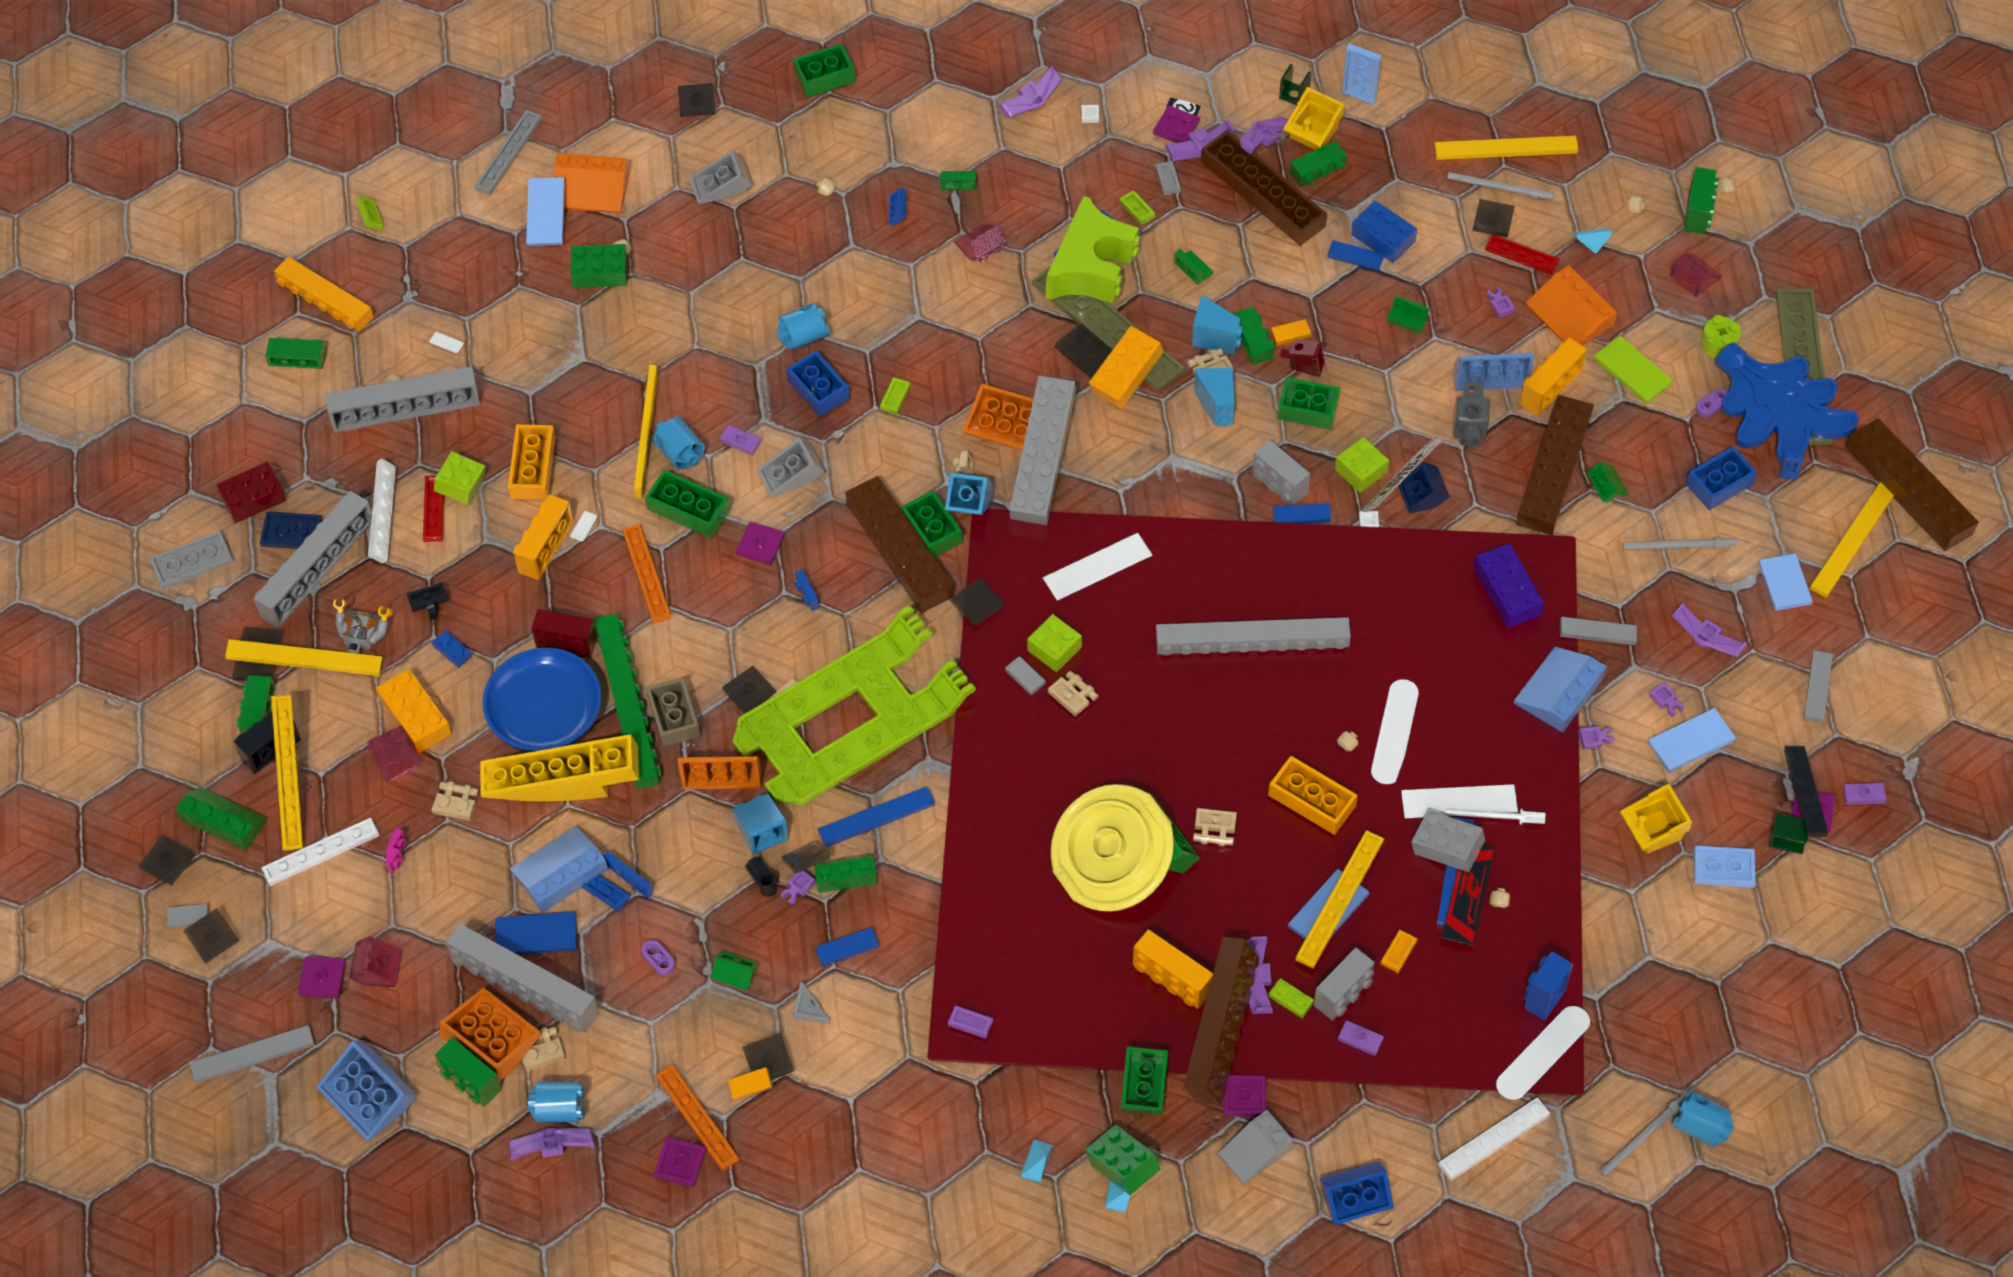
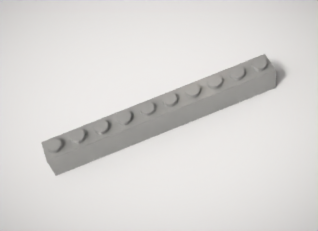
[1156,617,1350,655]

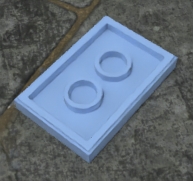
[1758,553,1813,611]
[1694,845,1756,888]

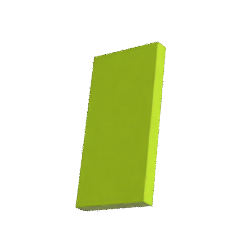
[1594,336,1673,405]

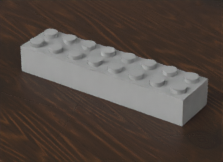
[325,366,480,433]
[1009,376,1076,525]
[254,491,372,628]
[446,924,599,1033]

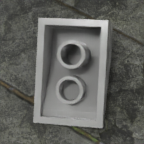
[689,150,753,205]
[756,437,825,498]
[1218,1110,1293,1185]

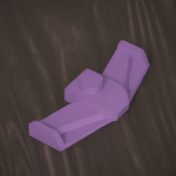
[998,66,1062,117]
[1240,116,1288,154]
[1165,119,1235,161]
[1672,603,1747,658]
[1247,936,1273,1014]
[508,1127,594,1161]

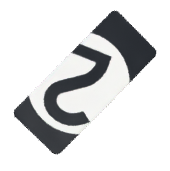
[1166,98,1201,116]

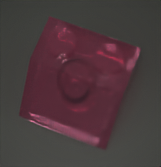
[954,224,1007,262]
[1670,253,1721,297]
[349,936,403,988]

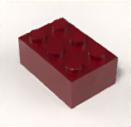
[216,461,286,524]
[531,609,597,658]

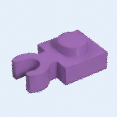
[1487,287,1515,319]
[1649,683,1684,717]
[1578,726,1615,749]
[780,868,816,905]

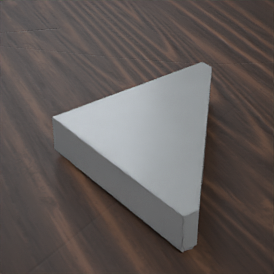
[793,982,830,1025]

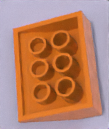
[553,153,629,214]
[1525,265,1617,346]
[963,383,1033,450]
[678,756,762,789]
[439,987,541,1081]

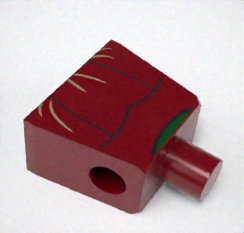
[1281,339,1325,377]

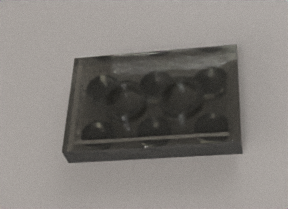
[1055,323,1113,379]
[232,627,283,681]

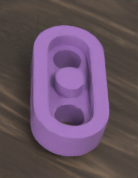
[1696,389,1727,418]
[642,940,675,976]

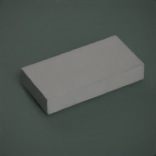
[1155,161,1181,195]
[1005,656,1046,695]
[167,904,209,929]

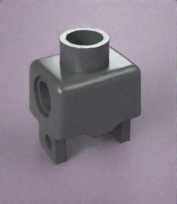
[1452,381,1490,447]

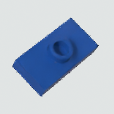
[888,187,906,226]
[1778,452,1804,480]

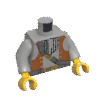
[333,599,393,654]

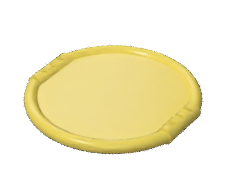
[1051,784,1174,911]

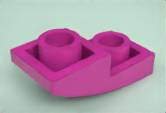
[386,828,406,875]

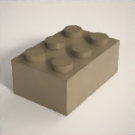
[646,677,700,747]

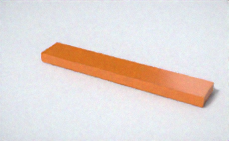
[622,524,672,624]
[655,1064,739,1171]

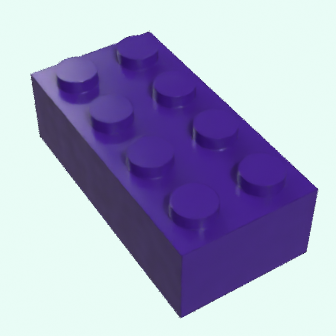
[1474,543,1544,628]

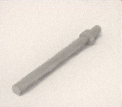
[1447,172,1554,200]
[1623,537,1738,550]
[1599,1092,1689,1177]

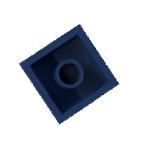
[1398,462,1450,514]

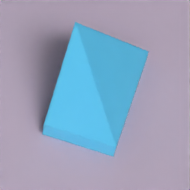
[1572,228,1612,254]
[1021,1139,1054,1183]
[1105,1181,1130,1213]

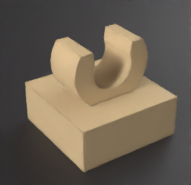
[952,451,974,476]

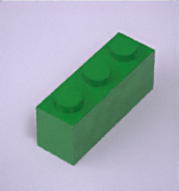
[1289,141,1347,187]
[1233,307,1275,365]
[265,337,326,369]
[236,675,275,733]
[814,855,877,893]

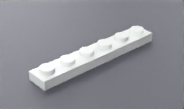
[368,459,396,564]
[1438,1097,1550,1181]

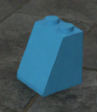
[1192,296,1243,354]
[1194,368,1235,427]
[945,473,995,515]
[732,793,788,855]

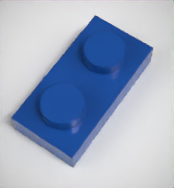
[794,570,819,611]
[432,630,472,668]

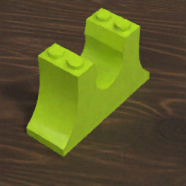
[1045,196,1141,304]

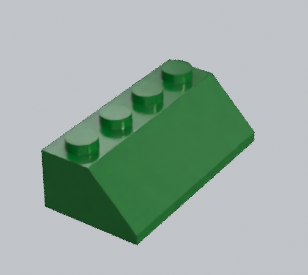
[176,787,268,851]

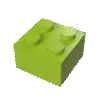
[1335,437,1389,493]
[434,451,485,506]
[1027,614,1082,672]

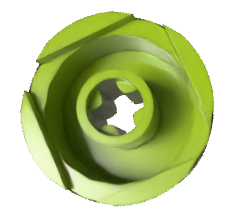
[1701,315,1741,359]

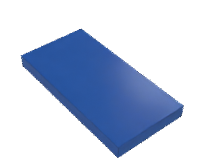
[495,911,577,955]

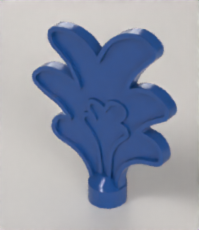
[1715,342,1859,463]

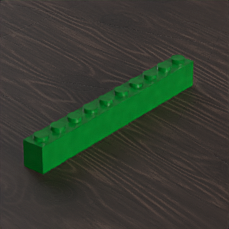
[594,613,661,790]

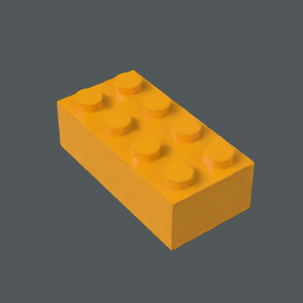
[1089,326,1164,409]
[1520,337,1587,416]
[508,424,556,500]
[513,494,573,580]
[376,668,451,754]
[1268,756,1358,835]
[1133,929,1213,1009]

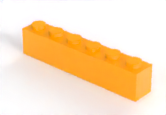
[274,256,374,332]

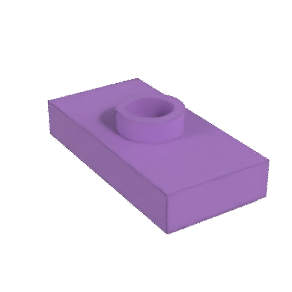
[720,425,762,456]
[1843,783,1886,805]
[948,1006,993,1039]
[1338,1021,1384,1056]

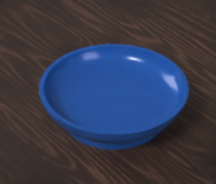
[482,648,601,752]

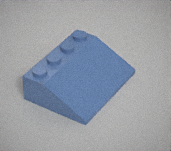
[1453,353,1534,391]
[1513,647,1607,732]
[510,826,609,913]
[316,1040,417,1141]

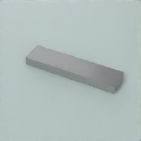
[1560,617,1637,645]
[1804,650,1833,723]

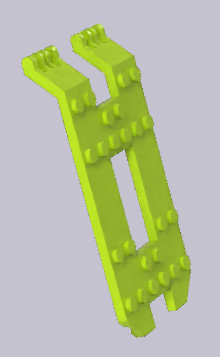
[732,605,976,806]

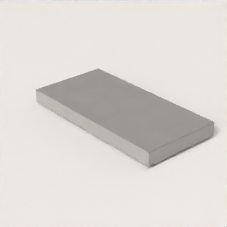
[149,531,234,590]

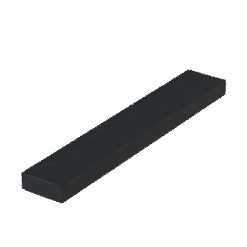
[1784,746,1828,837]

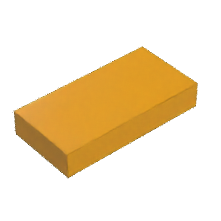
[1271,319,1311,346]
[1381,930,1417,973]
[728,1067,773,1100]

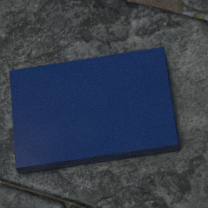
[260,512,323,549]

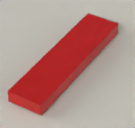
[1485,234,1559,275]
[423,475,444,542]

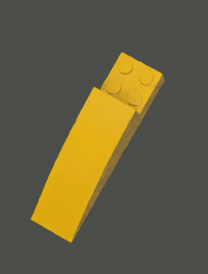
[480,734,639,801]

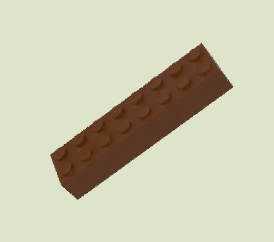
[1201,130,1327,246]
[1516,395,1594,535]
[1845,418,1979,551]
[845,476,954,614]
[1184,937,1259,1105]

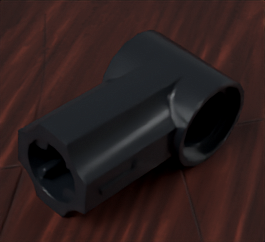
[745,857,778,897]

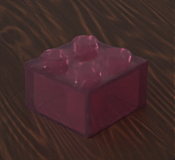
[366,725,421,783]

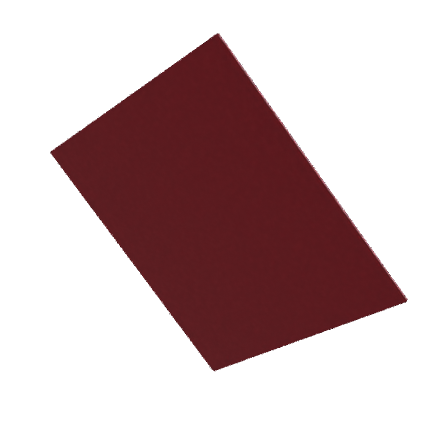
[927,509,1584,1096]

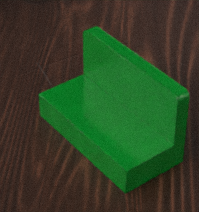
[940,171,976,190]
[1174,249,1213,285]
[1387,296,1429,334]
[1587,462,1629,503]
[711,951,759,990]

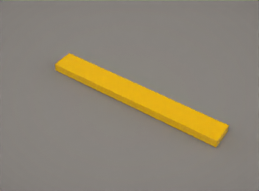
[1434,136,1578,160]
[634,365,658,499]
[1810,482,1894,598]
[225,639,383,676]
[271,695,303,851]
[1296,830,1384,969]

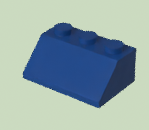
[1320,1161,1394,1225]

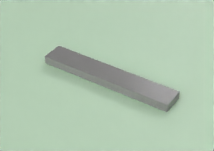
[474,110,542,196]
[190,1025,315,1083]

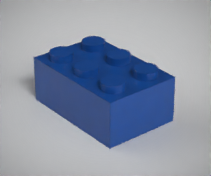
[1351,200,1417,263]
[786,350,849,417]
[1686,446,1757,510]
[1524,952,1573,1021]

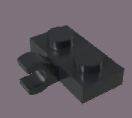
[406,582,449,620]

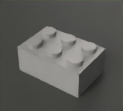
[1252,440,1310,505]
[1412,810,1485,872]
[1314,948,1375,1021]

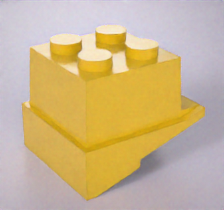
[1283,87,1345,150]
[1620,784,1692,854]

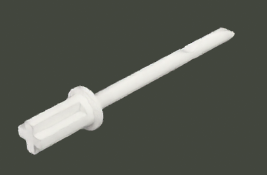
[1444,809,1545,825]

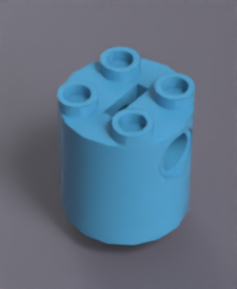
[776,303,830,350]
[653,416,705,470]
[528,1081,584,1123]
[1672,1090,1734,1148]

